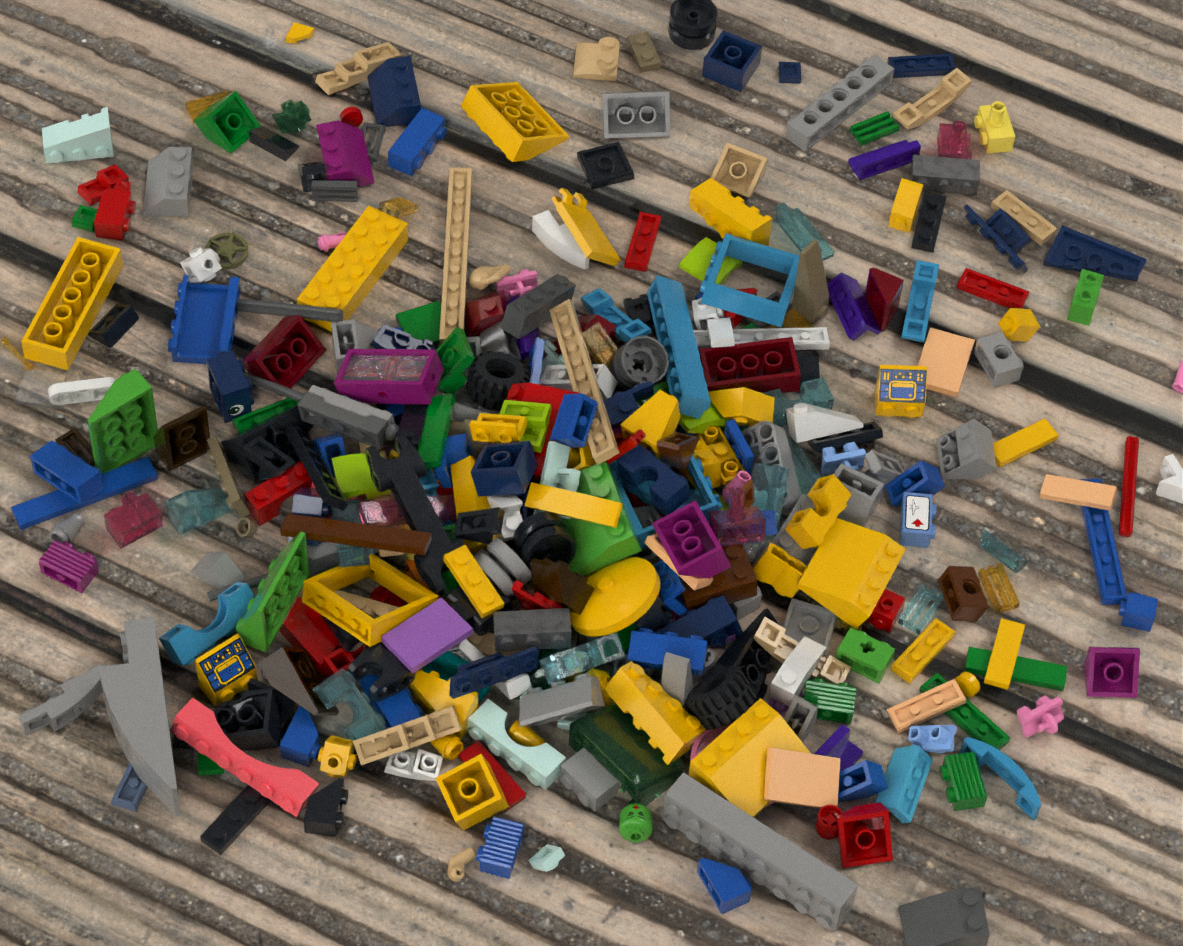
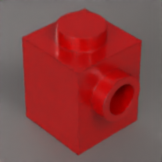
[868,589,906,633]

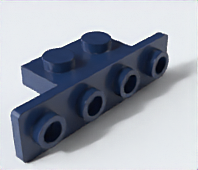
[964,204,1031,273]
[603,381,654,430]
[449,646,539,699]

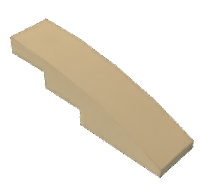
[315,42,402,95]
[353,706,462,765]

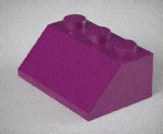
[316,120,375,187]
[652,500,731,578]

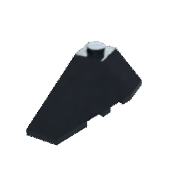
[221,405,314,482]
[707,608,779,706]
[173,688,282,750]

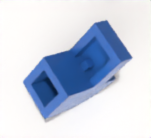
[433,433,473,489]

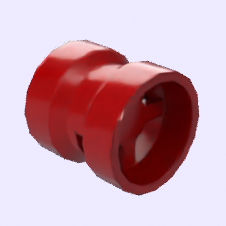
[815,805,843,840]

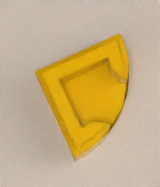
[286,22,314,43]

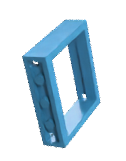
[700,234,799,327]
[608,452,722,549]

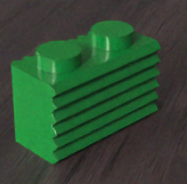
[803,679,857,725]
[939,751,987,811]

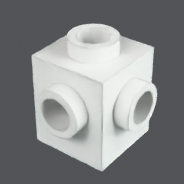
[180,247,222,283]
[689,298,724,330]

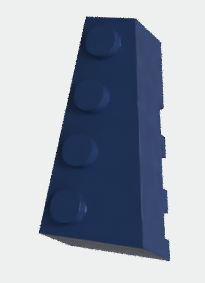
[654,595,743,648]

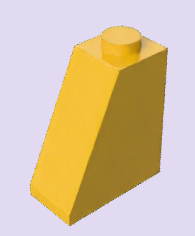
[620,390,681,461]

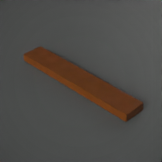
[280,514,432,555]

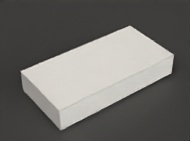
[707,318,735,348]

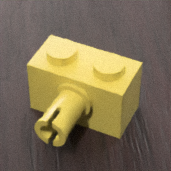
[974,101,1015,154]

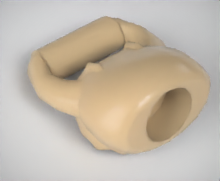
[469,264,511,291]

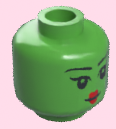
[619,803,653,842]

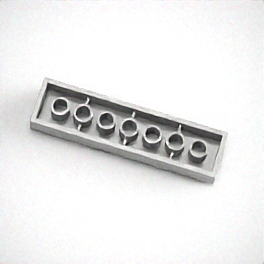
[662,772,858,931]

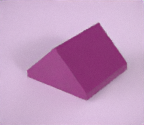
[1083,647,1140,698]

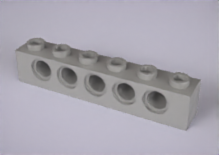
[786,55,894,152]

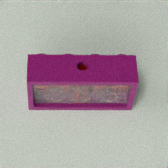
[334,349,444,405]

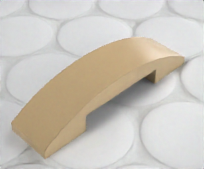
[893,68,972,129]
[753,617,851,684]

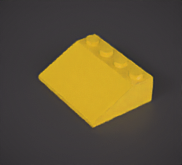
[460,82,570,162]
[796,518,906,630]
[689,698,811,817]

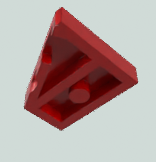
[511,580,564,610]

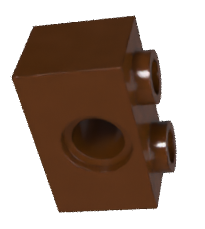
[938,566,989,621]

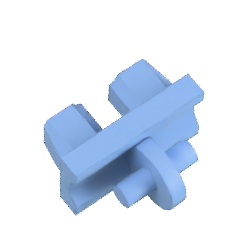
[821,442,866,476]
[908,725,957,754]

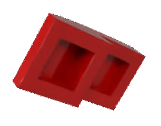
[77,164,129,205]

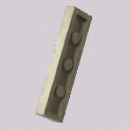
[207,436,250,518]

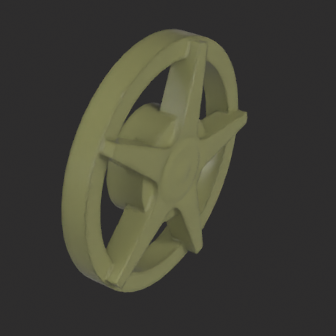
[205,232,248,269]

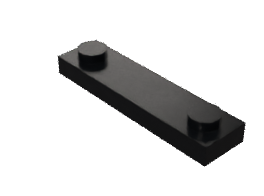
[394,391,436,451]

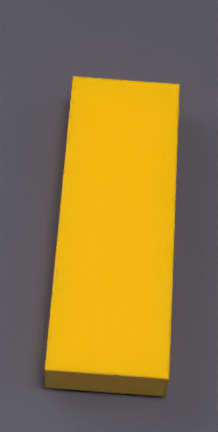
[993,418,1059,468]
[890,618,956,684]
[984,618,1025,690]

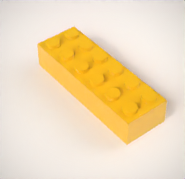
[297,205,408,331]
[21,237,123,371]

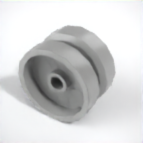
[475,537,532,599]

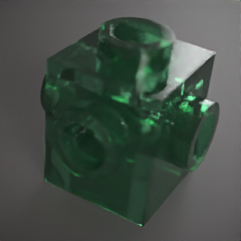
[272,99,312,134]

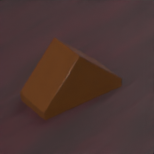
[657,432,699,470]

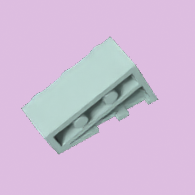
[42,107,114,163]

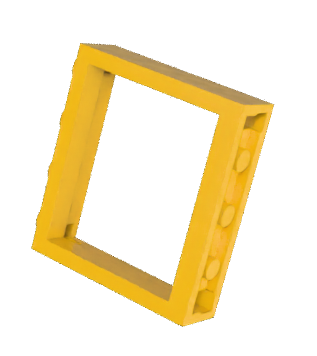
[302,552,439,647]

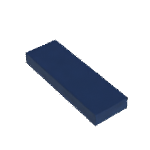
[887,53,956,78]

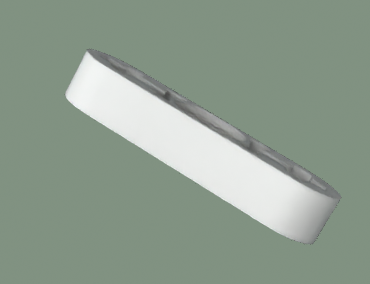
[48,377,116,405]

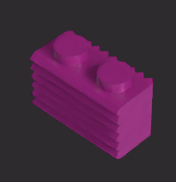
[39,540,99,593]

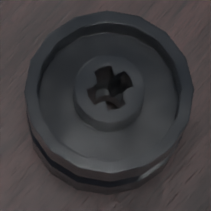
[668,0,718,50]
[513,512,577,571]

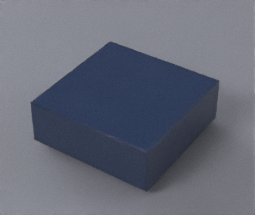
[778,62,801,84]

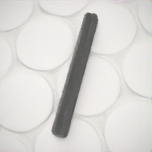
[237,299,343,322]

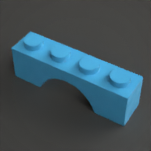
[159,582,255,665]

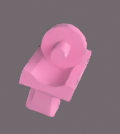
[496,269,538,301]
[1017,695,1064,738]

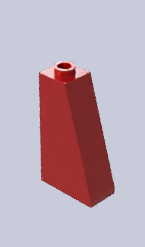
[279,597,342,677]

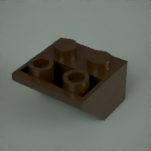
[530,558,595,615]

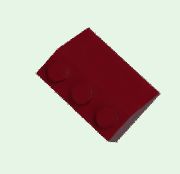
[242,314,326,396]

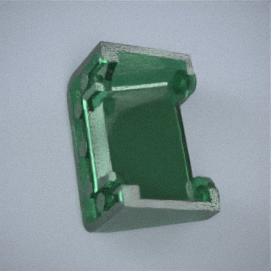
[568,702,684,806]

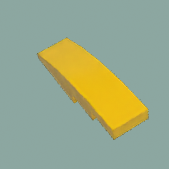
[524,482,623,528]

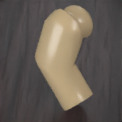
[447,847,476,882]

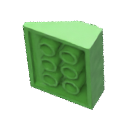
[87,369,158,474]
[562,461,642,576]
[236,531,310,653]

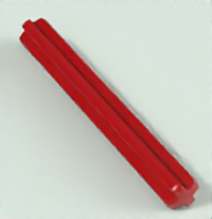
[1119,436,1139,538]

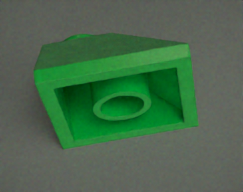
[193,91,261,153]

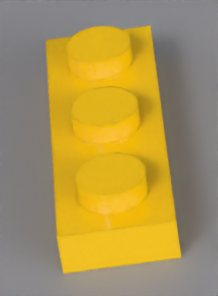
[443,545,504,618]

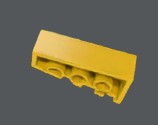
[689,178,773,246]

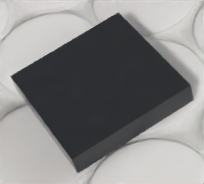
[577,142,634,189]

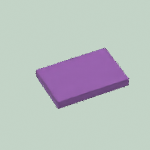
[381,598,473,673]

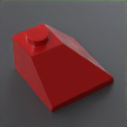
[837,802,893,868]

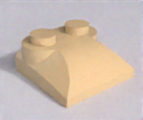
[573,37,620,82]
[711,143,768,199]

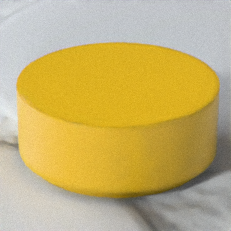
[955,672,980,698]

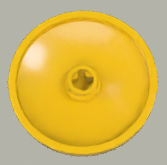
[570,557,661,637]

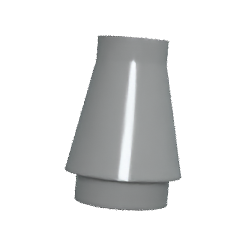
[49,513,84,544]

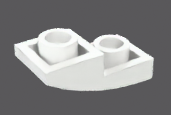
[384,749,443,781]

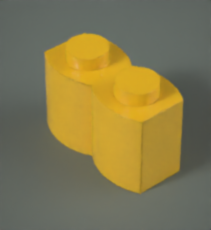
[752,543,807,598]

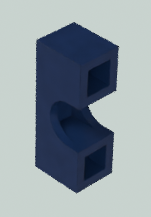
[616,444,690,515]

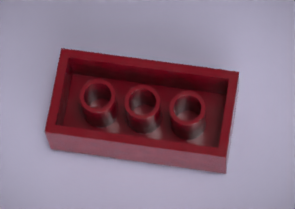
[699,337,801,395]

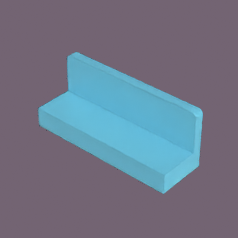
[875,745,933,824]

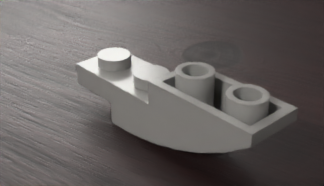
[19,662,108,736]

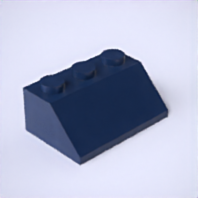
[367,56,421,127]

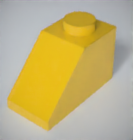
[888,178,923,233]

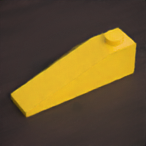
[450,456,510,554]
[408,668,478,741]

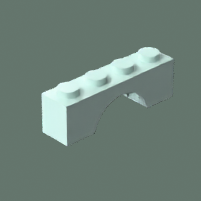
[468,699,566,790]

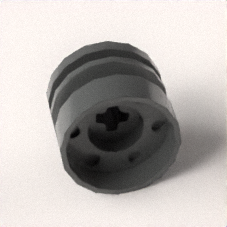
[609,336,669,391]

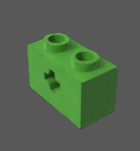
[1067,269,1104,326]
[836,627,895,684]

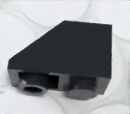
[304,778,349,837]

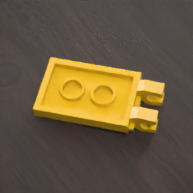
[552,188,621,266]

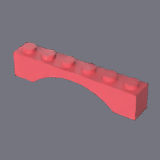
[170,698,319,817]

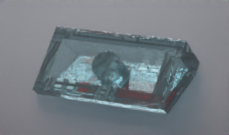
[980,530,1027,574]

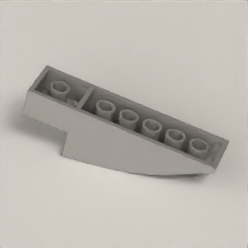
[98,617,181,817]

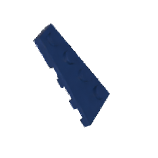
[1044,225,1147,281]

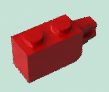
[94,180,136,240]

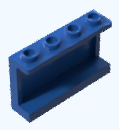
[168,275,241,364]

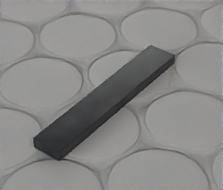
[285,425,348,511]

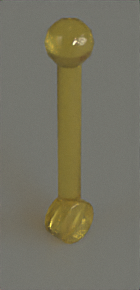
[1,337,33,372]

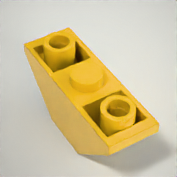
[695,426,744,485]

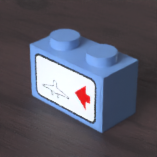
[899,492,937,548]

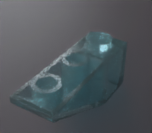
[165,487,231,535]

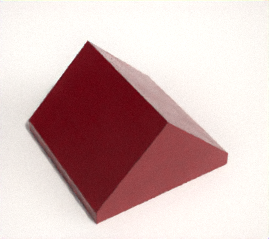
[865,268,904,332]

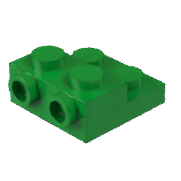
[436,326,475,395]

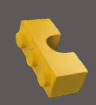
[785,474,852,550]

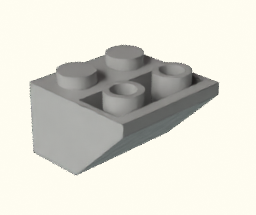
[331,320,378,374]
[936,419,997,479]
[834,463,884,527]

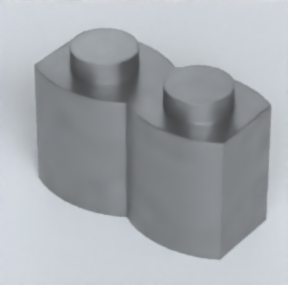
[480,319,521,360]

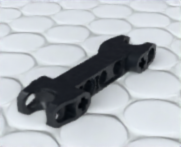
[365,435,466,596]
[348,580,512,702]

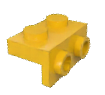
[469,413,528,443]

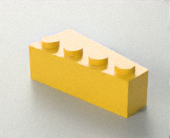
[604,661,706,765]

